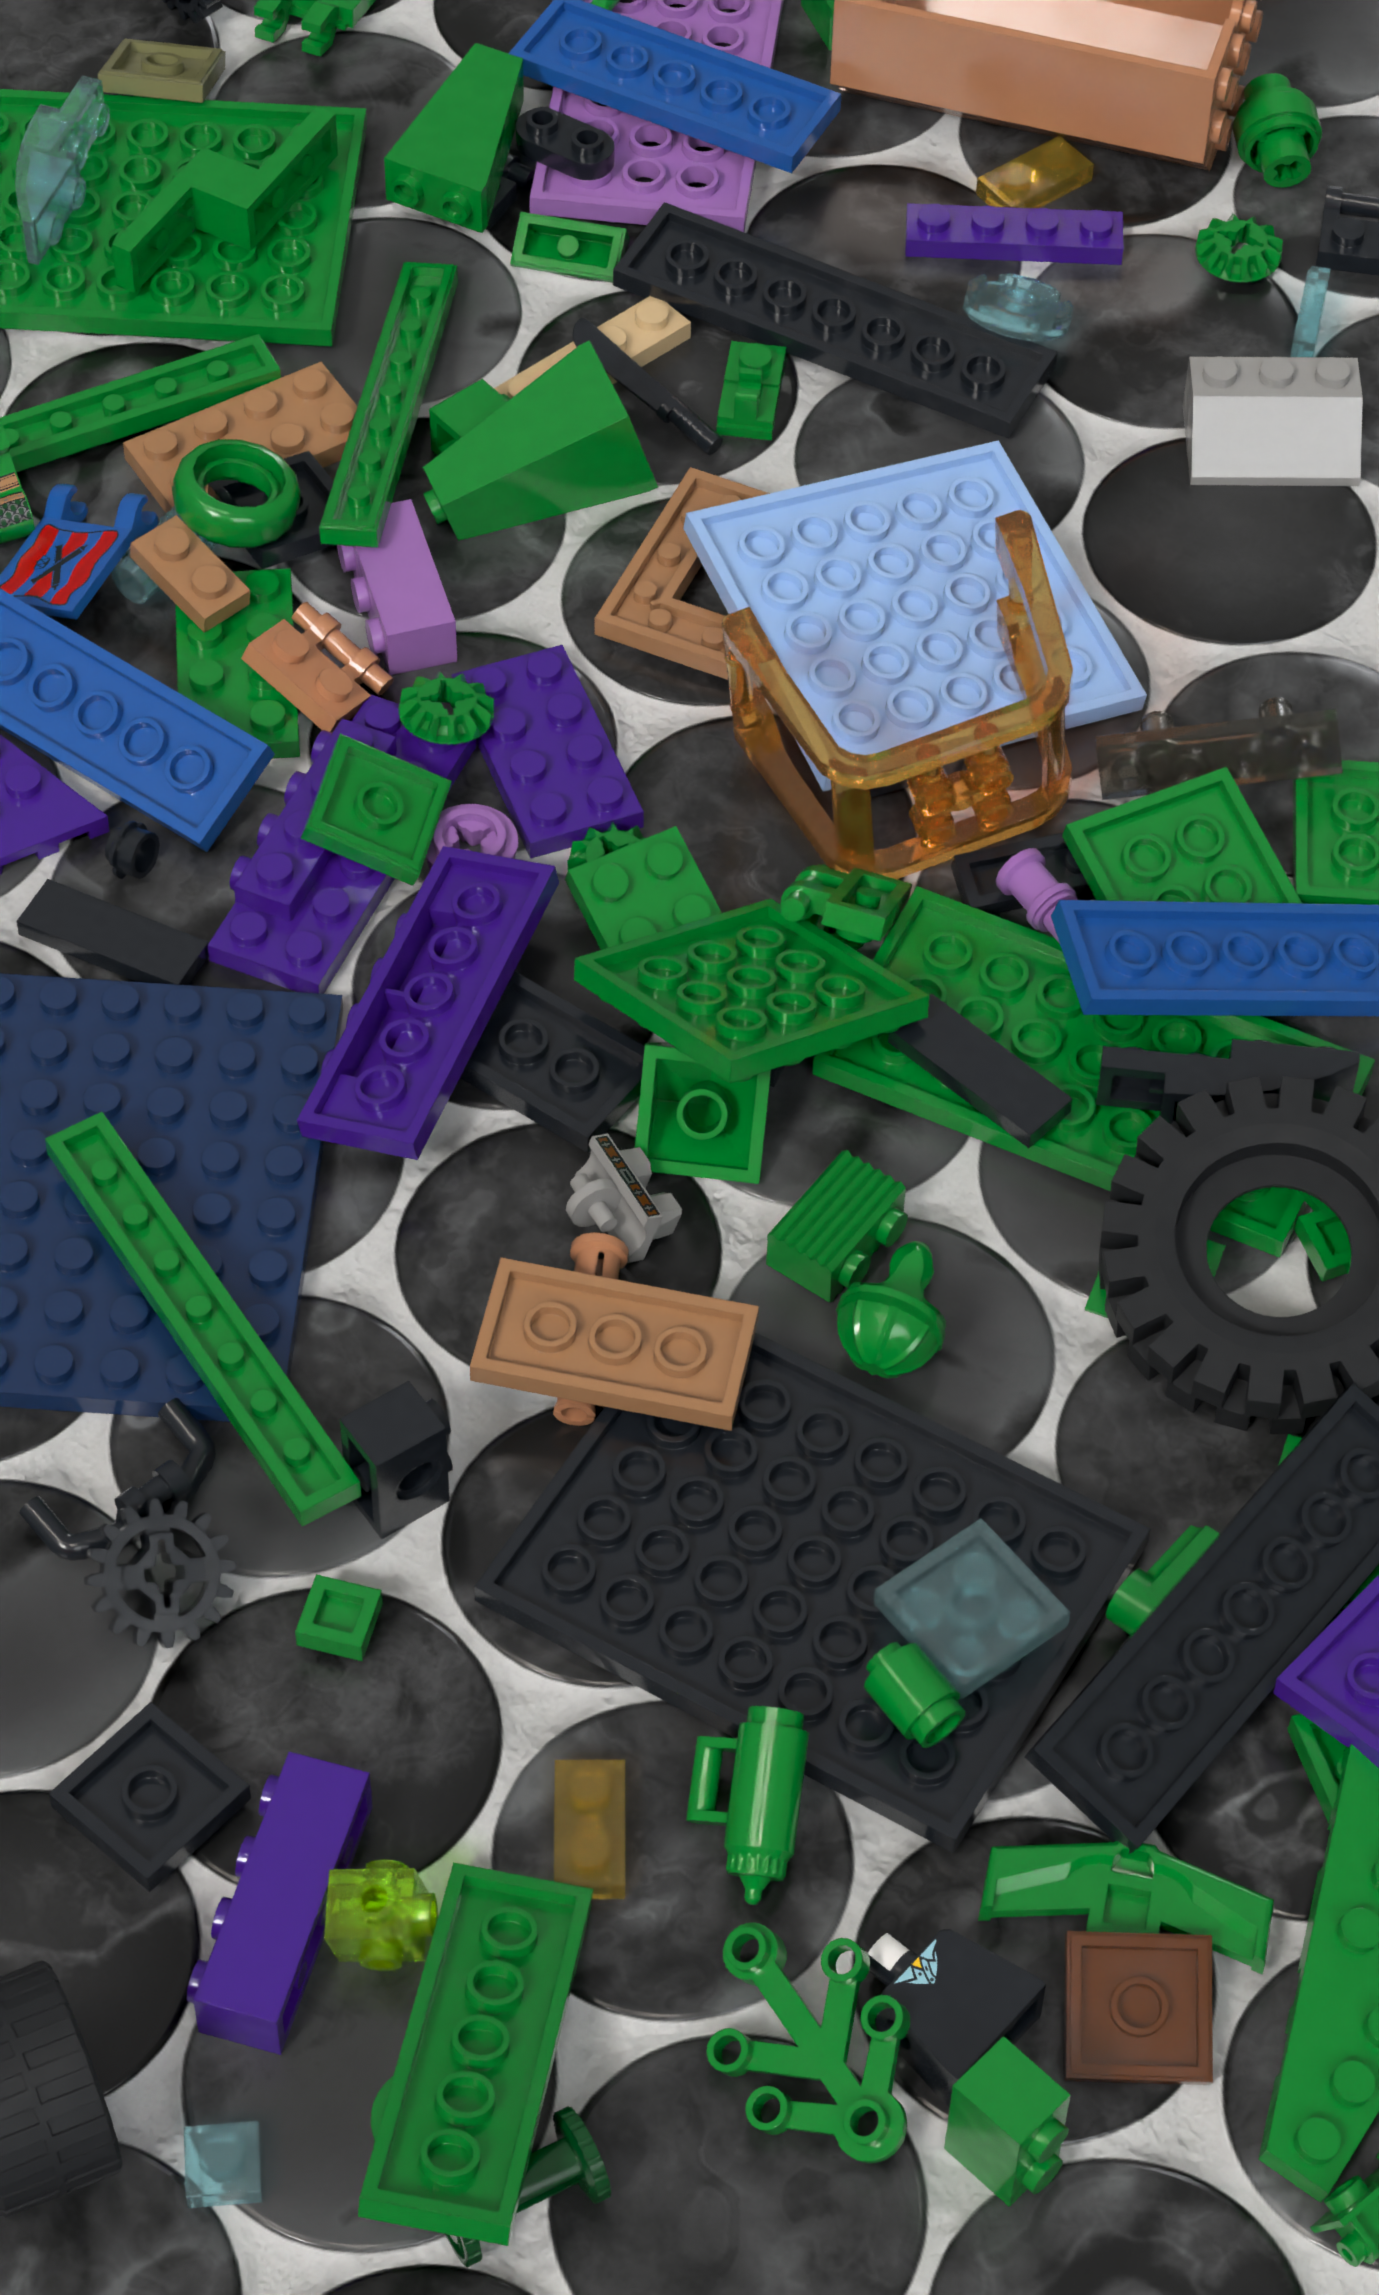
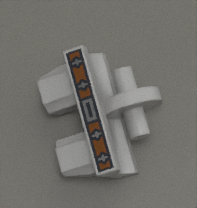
[566,1133,682,1263]

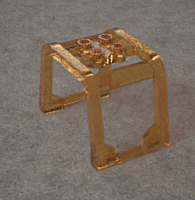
[721,510,1073,879]

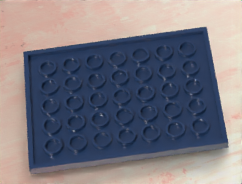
[0,973,343,1422]

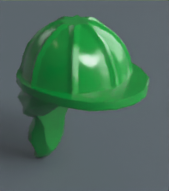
[836,1241,946,1379]

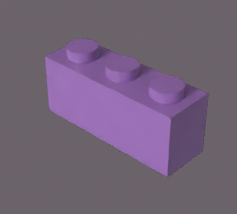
[337,499,457,675]

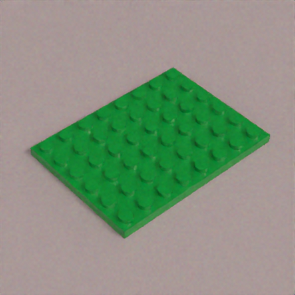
[0,89,367,346]

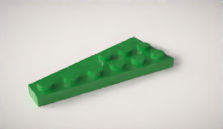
[1258,1744,1379,2203]

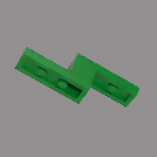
[111,106,338,293]

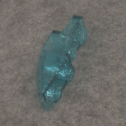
[15,75,110,265]

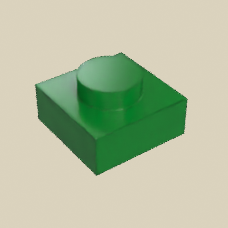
[295,1574,383,1661]

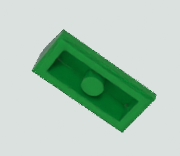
[510,212,630,283]

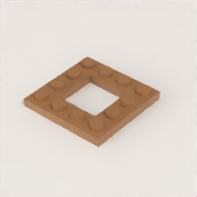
[595,467,771,695]

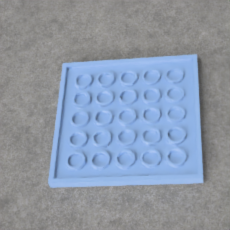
[683,440,1147,791]

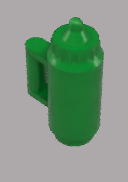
[686,1706,809,1905]

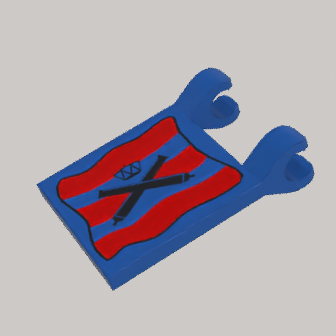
[0,484,159,620]

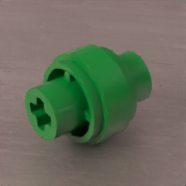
[1232,73,1322,188]

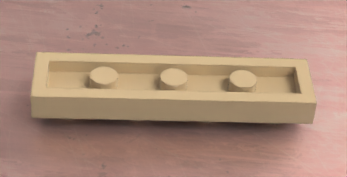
[494,296,691,398]

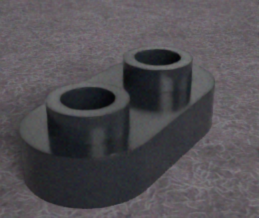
[515,107,614,180]

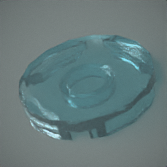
[963,273,1073,341]

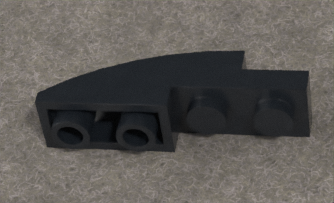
[1096,1039,1360,1124]

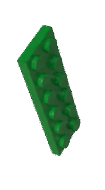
[358,1862,593,2246]

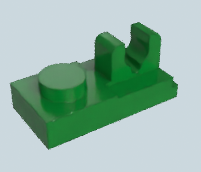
[716,341,786,441]

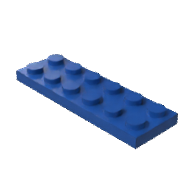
[508,0,841,173]
[0,588,275,852]
[1051,900,1379,1016]

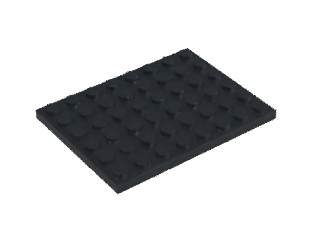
[474,1332,1151,1853]

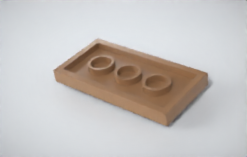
[123,362,358,522]
[470,1258,759,1431]

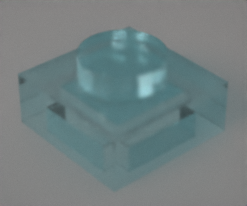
[184,2121,262,2208]

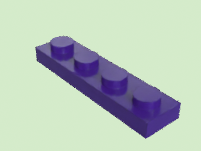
[905,203,1124,265]

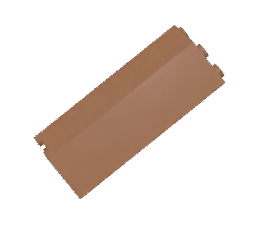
[830,0,1263,171]

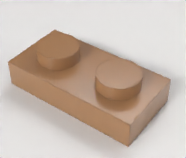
[130,515,251,633]

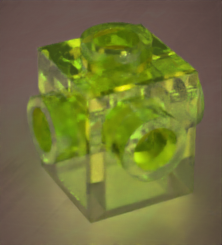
[324,1860,438,1971]

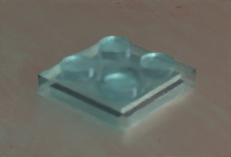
[873,1518,1070,1699]

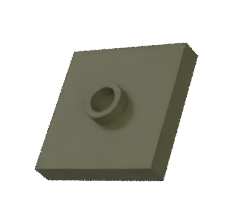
[98,38,226,103]

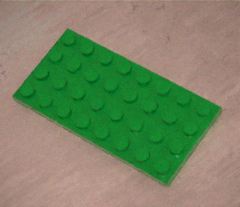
[812,886,1375,1258]

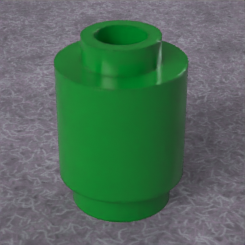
[864,1642,966,1748]

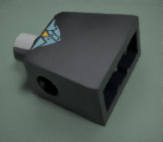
[868,1929,1046,2108]

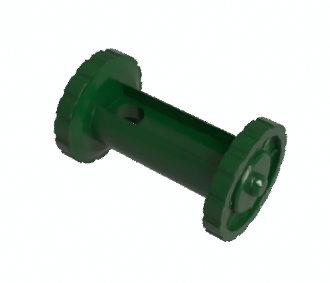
[445,2106,611,2267]

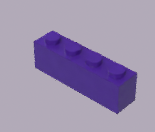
[187,1752,373,2055]

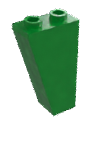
[384,43,524,233]

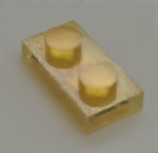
[976,136,1094,208]
[554,1760,625,1899]

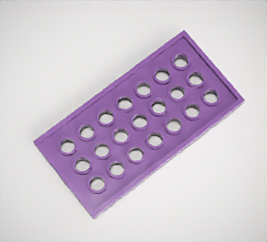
[530,0,784,232]

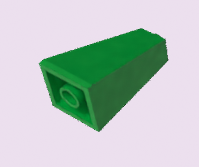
[423,340,658,541]

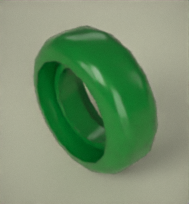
[172,439,301,548]

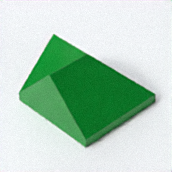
[635,1042,771,1184]

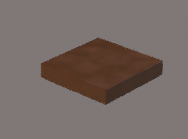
[1064,1931,1213,2085]

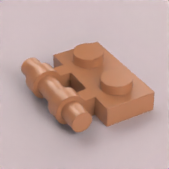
[241,602,394,733]

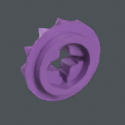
[426,804,518,870]

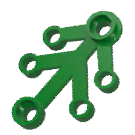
[707,1923,910,2163]

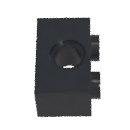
[340,1381,453,1539]

